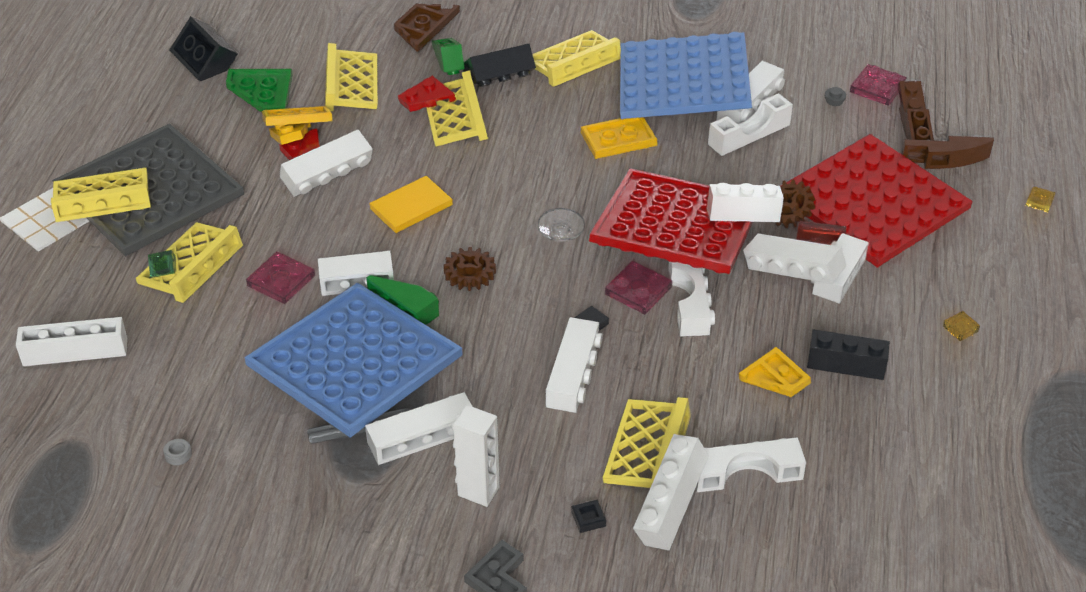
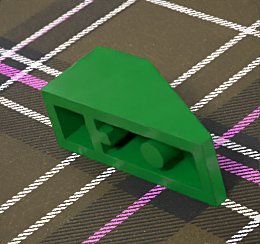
[431,38,465,75]
[366,275,439,325]

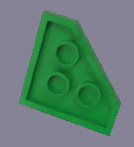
[226,69,293,113]

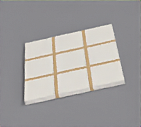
[0,188,89,251]

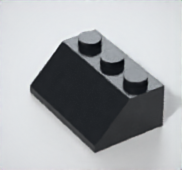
[169,16,238,81]
[463,43,536,87]
[807,329,890,380]

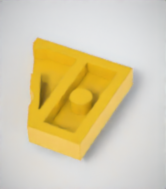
[269,123,311,145]
[739,347,811,397]

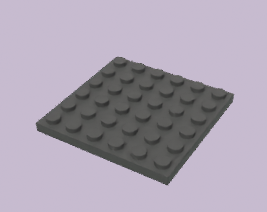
[52,123,244,256]

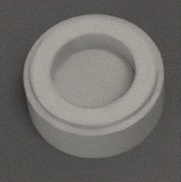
[163,439,192,465]

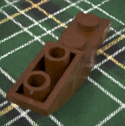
[898,81,934,141]
[901,136,994,169]

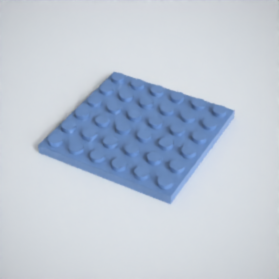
[620,32,752,119]
[245,283,463,438]

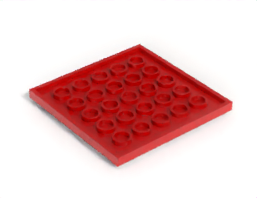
[780,134,973,268]
[589,168,753,274]

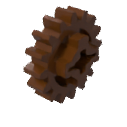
[775,179,815,228]
[443,247,496,291]

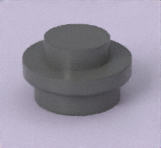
[825,87,846,106]

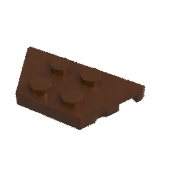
[394,3,460,52]

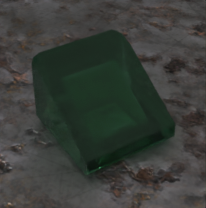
[148,250,176,278]

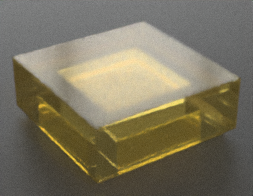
[1026,186,1056,212]
[943,311,980,341]

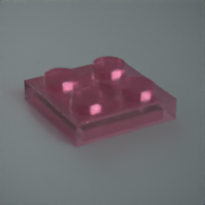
[850,64,907,106]
[246,252,315,304]
[605,261,672,315]

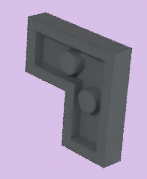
[464,540,527,592]

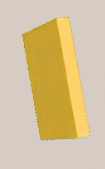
[262,106,332,126]
[581,117,657,159]
[370,176,453,233]

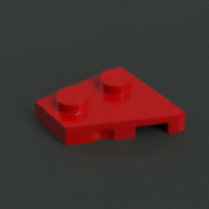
[398,75,456,112]
[279,128,320,160]

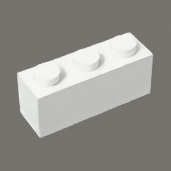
[707,183,784,222]
[811,233,869,304]
[318,251,394,296]

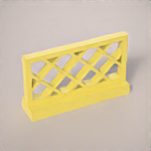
[532,30,621,87]
[325,43,378,111]
[426,70,488,146]
[51,168,151,222]
[136,222,243,303]
[603,397,691,488]

